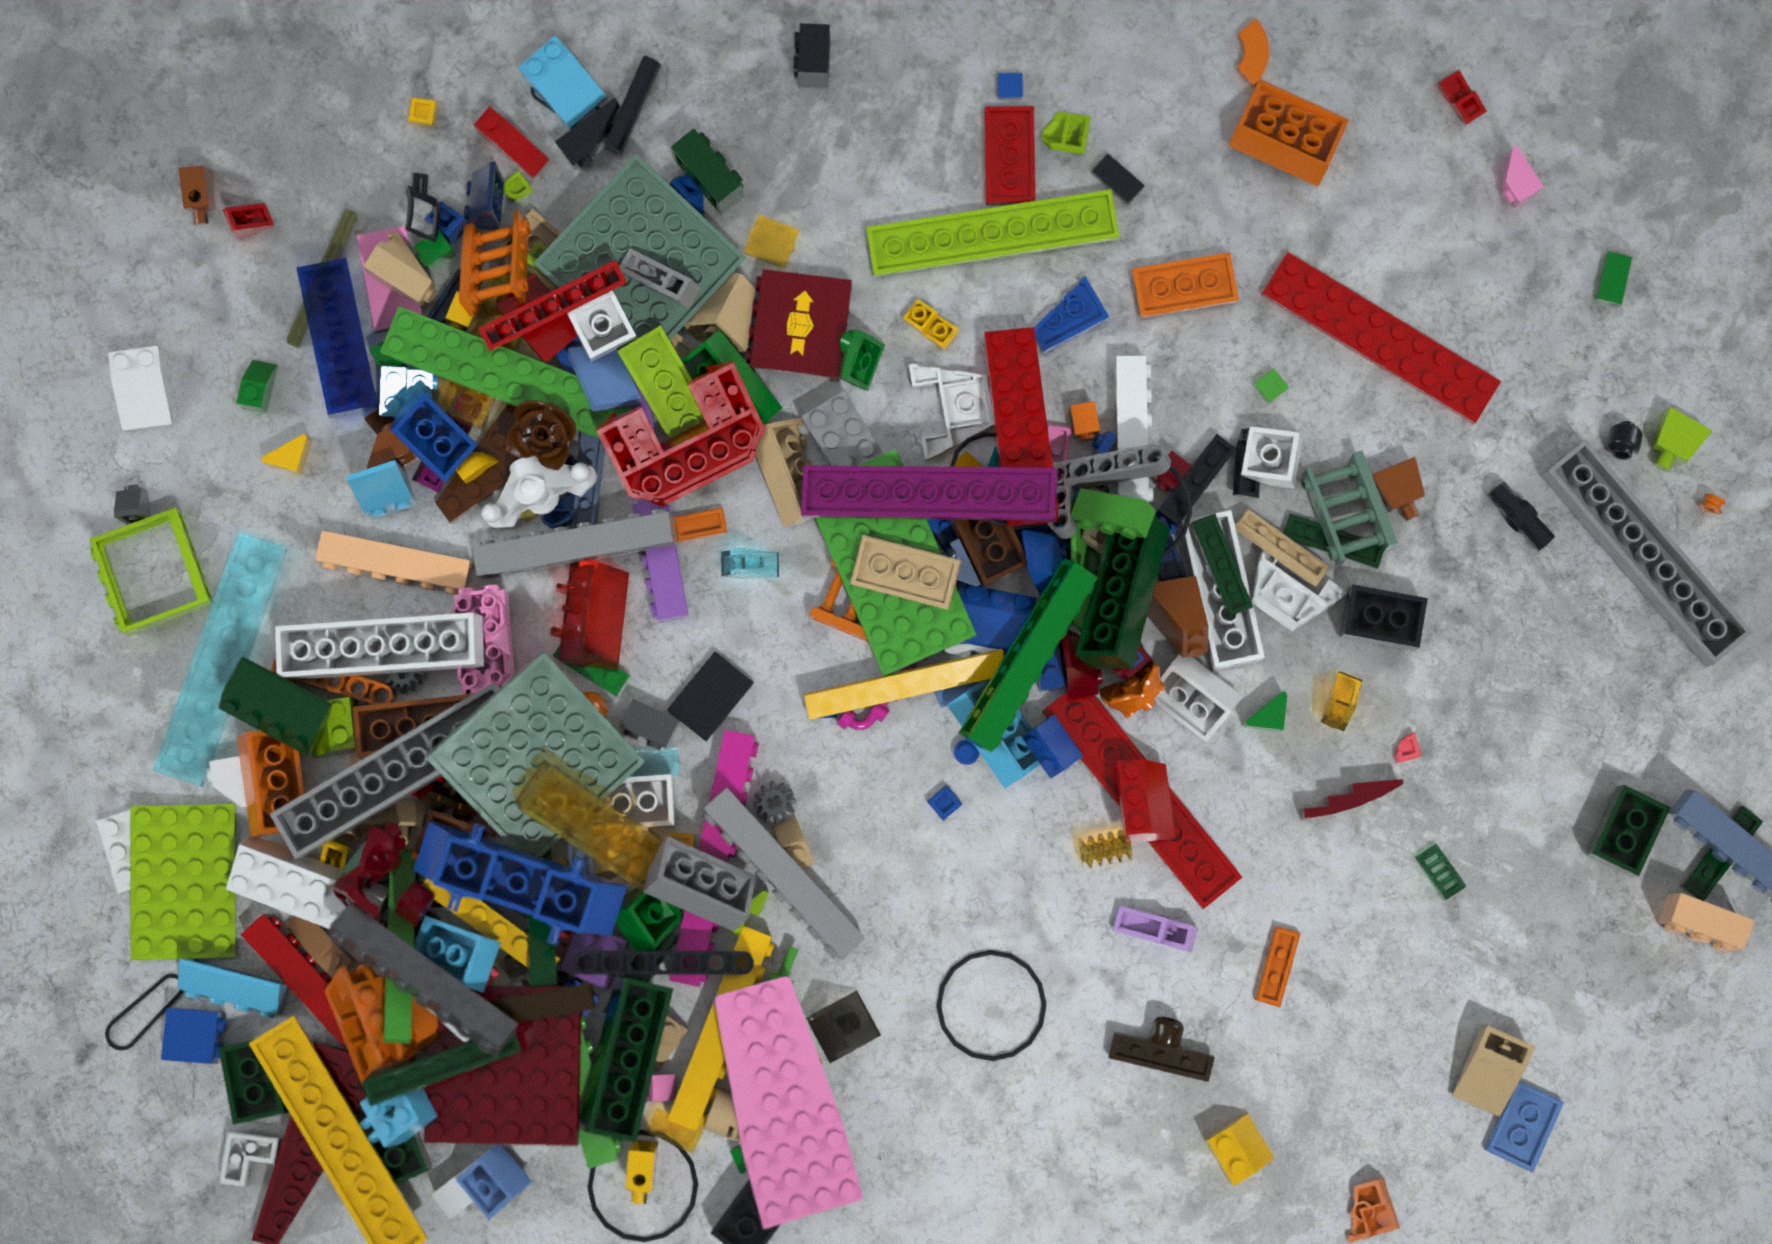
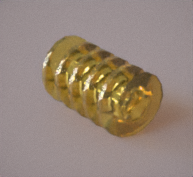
[1077,830,1133,869]

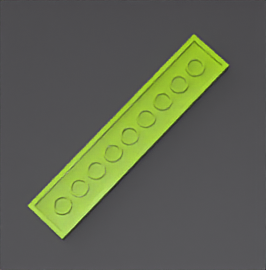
[866,189,1120,277]

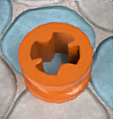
[1700,493,1726,515]

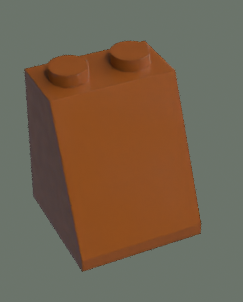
[1147,576,1209,658]

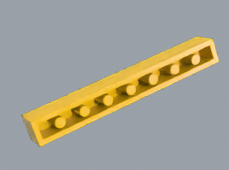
[668,926,775,1132]

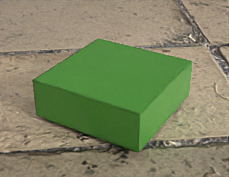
[1253,368,1289,404]

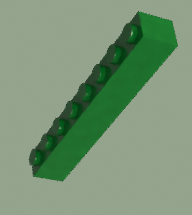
[958,559,1098,753]

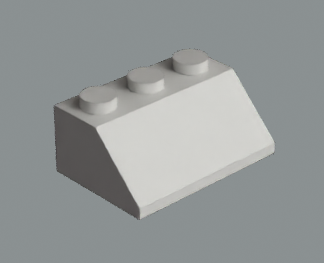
[1154,654,1243,742]

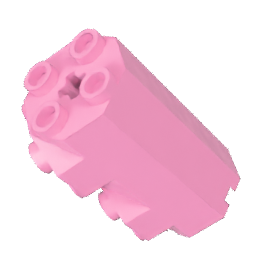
[452,585,515,695]

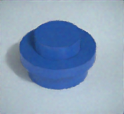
[954,739,979,765]

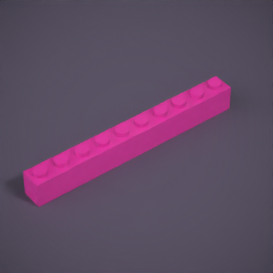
[669,730,759,987]

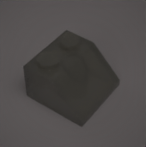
[806,990,881,1063]

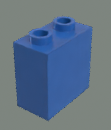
[161,1008,227,1064]

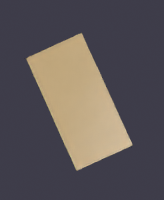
[850,535,962,610]

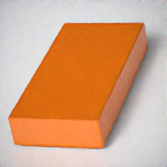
[674,508,728,543]

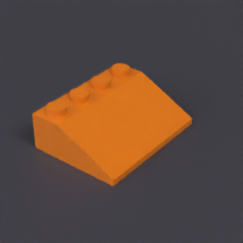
[1228,79,1349,187]

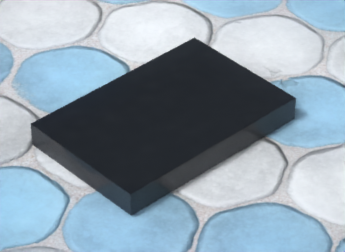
[667,651,754,742]

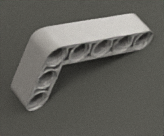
[1048,444,1171,539]

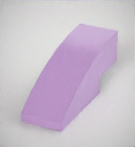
[1113,906,1198,953]

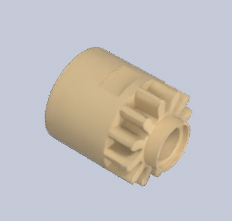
[704,1087,740,1143]

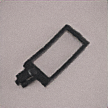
[405,172,440,243]

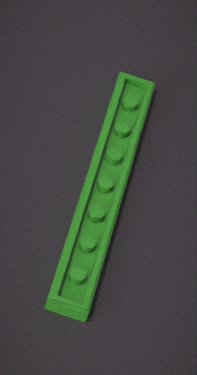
[383,851,416,1044]

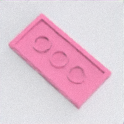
[357,226,423,333]

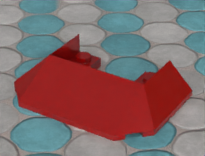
[596,361,765,507]

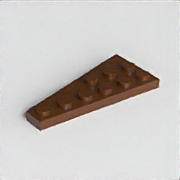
[435,404,548,524]

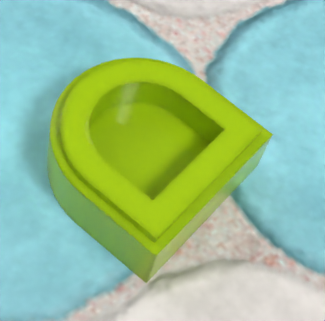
[503,170,534,201]

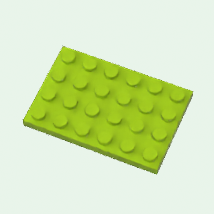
[131,804,236,960]

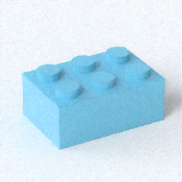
[414,916,501,992]

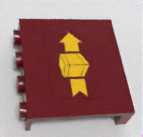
[746,269,852,383]

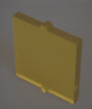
[744,215,800,268]

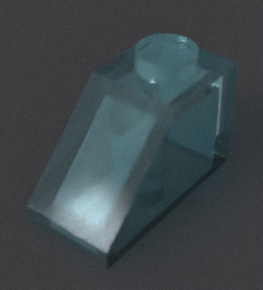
[721,548,779,579]

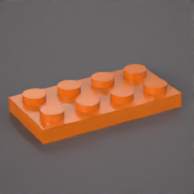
[1131,252,1239,319]

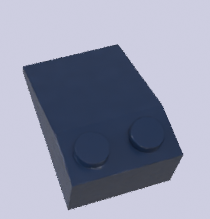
[464,162,505,230]

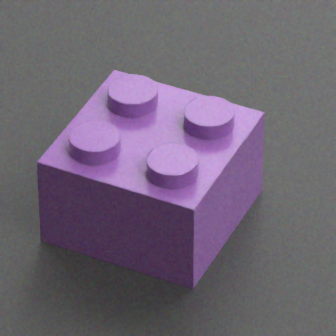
[560,932,629,989]

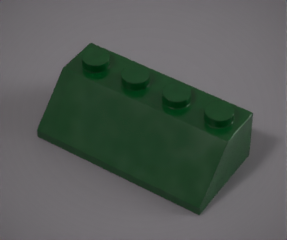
[218,656,333,756]

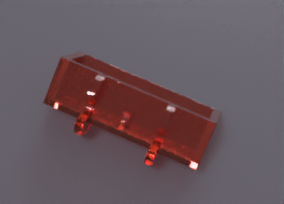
[550,558,629,670]

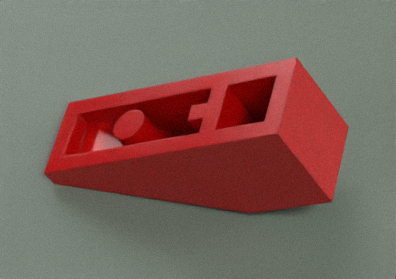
[474,106,550,179]

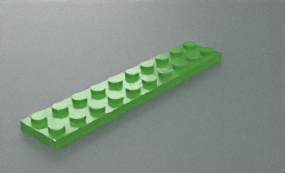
[380,306,633,440]

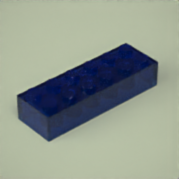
[296,258,379,419]

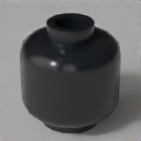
[1607,421,1643,460]

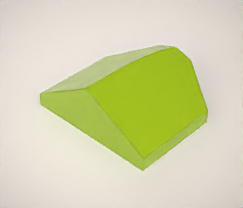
[1041,111,1091,154]

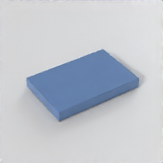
[567,346,641,412]
[1484,1081,1564,1173]

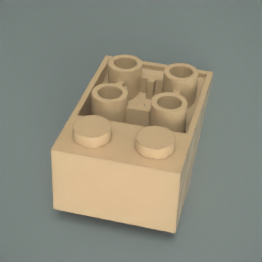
[1452,1025,1535,1117]

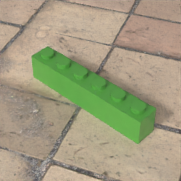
[579,1013,621,1169]

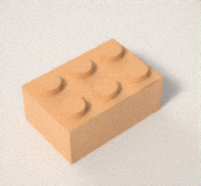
[1658,893,1754,953]

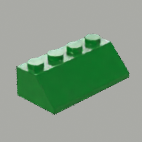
[681,329,783,424]

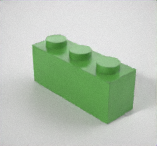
[1070,488,1156,539]

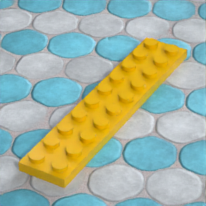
[249,1015,429,1244]

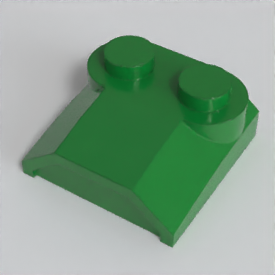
[839,329,885,391]

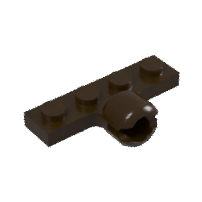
[1108,1017,1215,1082]

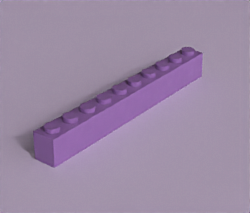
[630,374,689,623]

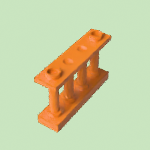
[459,211,531,316]
[809,560,869,643]

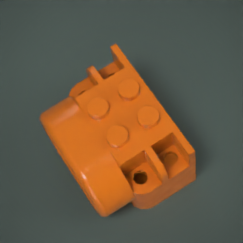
[324,964,440,1084]

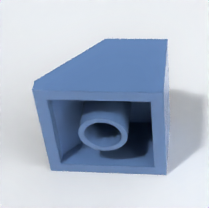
[456,1144,532,1220]

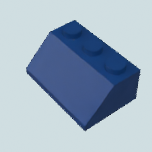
[390,392,477,482]
[960,583,1037,651]

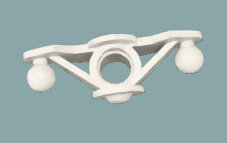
[481,456,597,529]

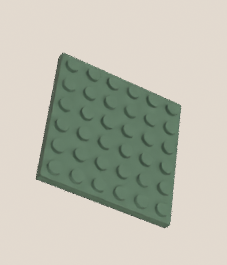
[533,153,746,347]
[425,650,645,857]

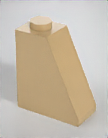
[363,230,436,308]
[684,273,755,352]

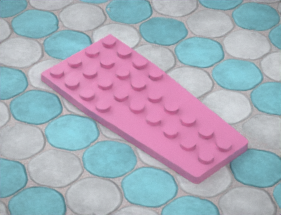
[714,976,863,1229]

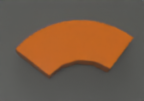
[1236,18,1269,87]

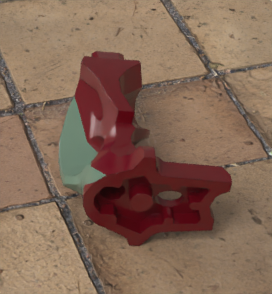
[330,821,406,923]

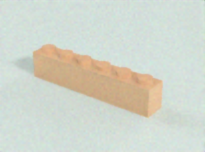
[315,531,473,595]

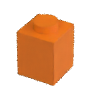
[1069,401,1100,441]

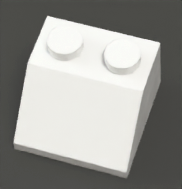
[567,290,636,362]
[1241,426,1303,489]

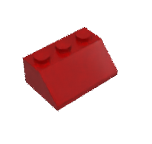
[1115,759,1176,844]

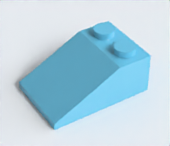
[518,36,608,130]
[346,460,416,518]

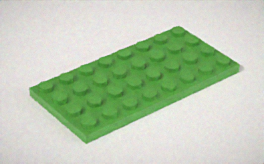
[816,449,977,676]

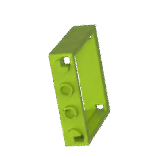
[89,507,214,636]

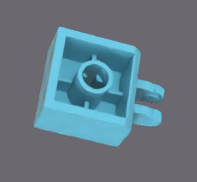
[360,1088,438,1148]

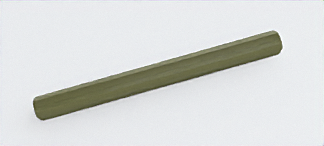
[286,209,357,347]

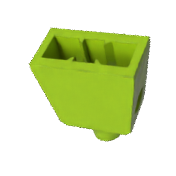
[1651,407,1713,472]

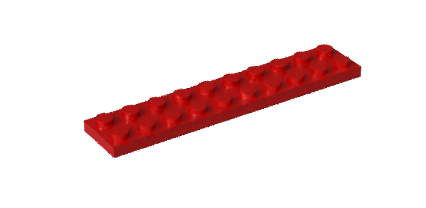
[1261,252,1501,425]
[1042,691,1243,910]

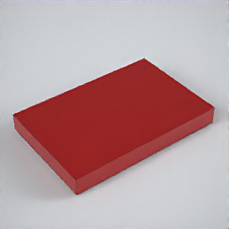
[495,273,578,363]

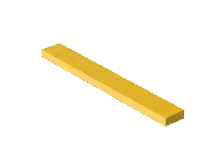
[804,649,1004,720]

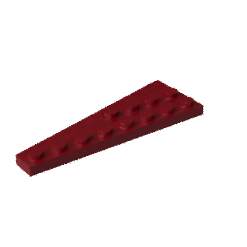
[251,1040,367,1244]

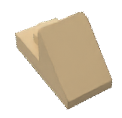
[772,817,815,869]

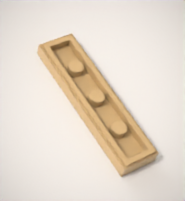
[1235,508,1330,587]

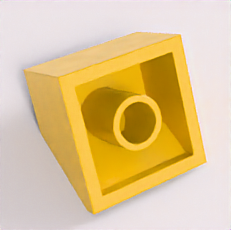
[1204,1113,1274,1186]

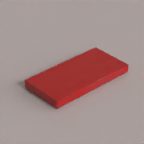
[984,106,1036,205]

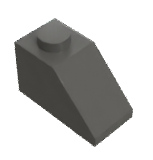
[114,485,151,525]

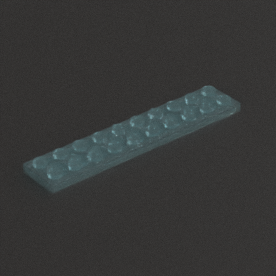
[153,532,288,787]

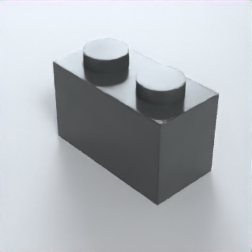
[620,699,680,751]

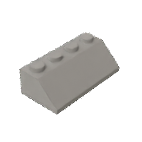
[643,836,756,932]

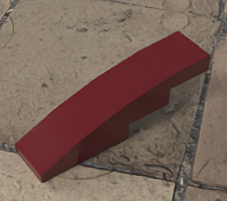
[1300,779,1403,820]

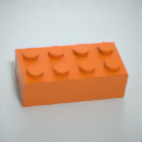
[237,731,305,838]

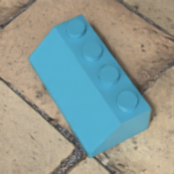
[947,679,1040,788]
[178,959,289,1018]

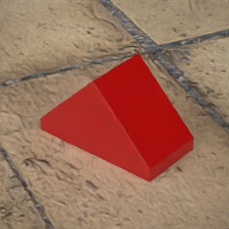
[223,203,274,241]

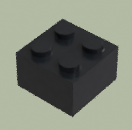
[793,23,830,88]

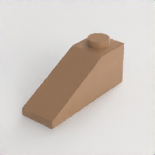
[285,916,356,979]

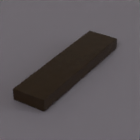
[488,983,596,1023]

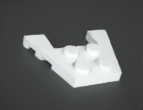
[909,364,994,461]
[1251,548,1347,631]

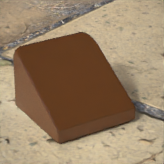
[364,409,395,434]

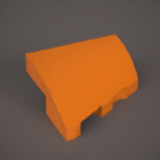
[1348,1178,1400,1243]

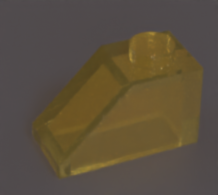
[1321,671,1362,731]

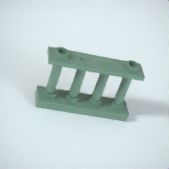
[1301,450,1398,567]

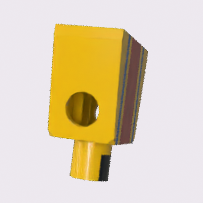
[626,1140,659,1204]

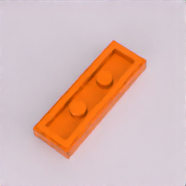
[1255,926,1301,1007]

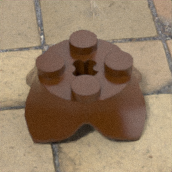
[506,400,576,471]

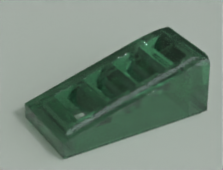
[1414,844,1467,901]

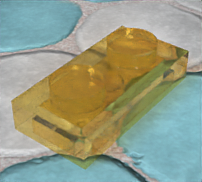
[646,1108,704,1154]

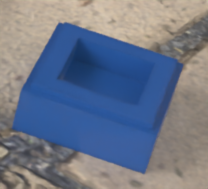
[998,73,1023,100]
[927,785,962,821]

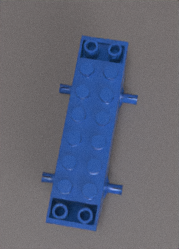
[414,821,628,945]

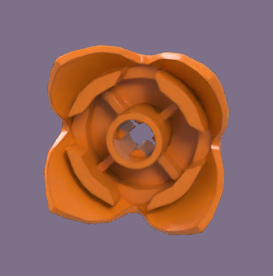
[1099,659,1166,718]

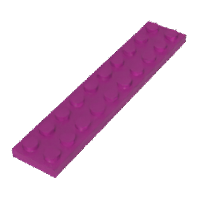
[801,465,1058,521]

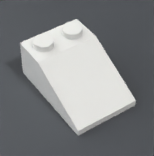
[108,346,173,432]

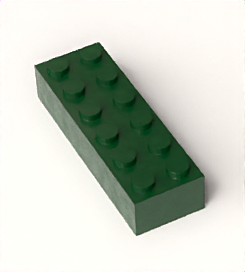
[1075,516,1170,668]
[579,975,673,1143]

